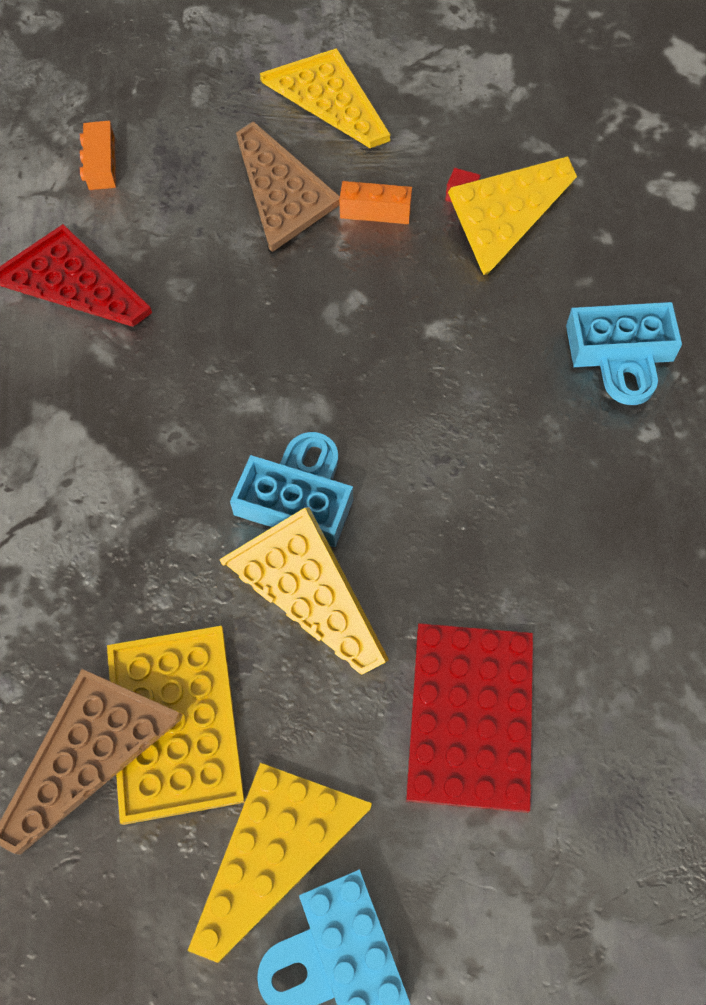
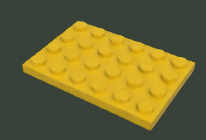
[107,626,245,825]

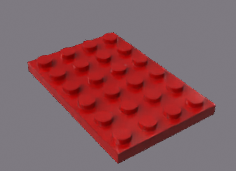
[406,623,533,813]

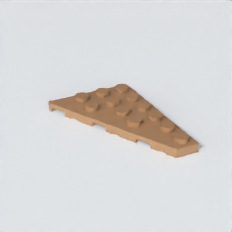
[236,122,340,252]
[0,669,183,855]

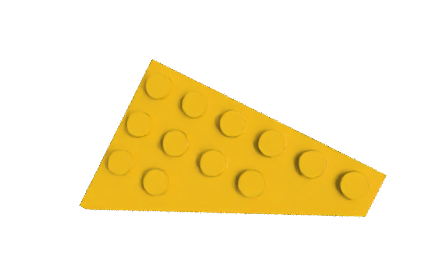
[448,156,577,275]

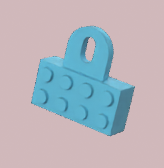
[566,302,682,405]
[230,432,353,547]
[257,870,411,1005]

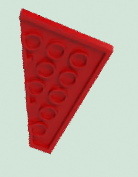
[0,224,152,327]

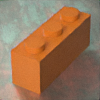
[80,121,116,190]
[339,181,412,224]

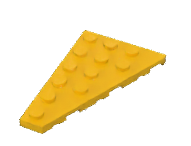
[260,48,390,148]
[219,507,389,675]
[188,763,372,963]

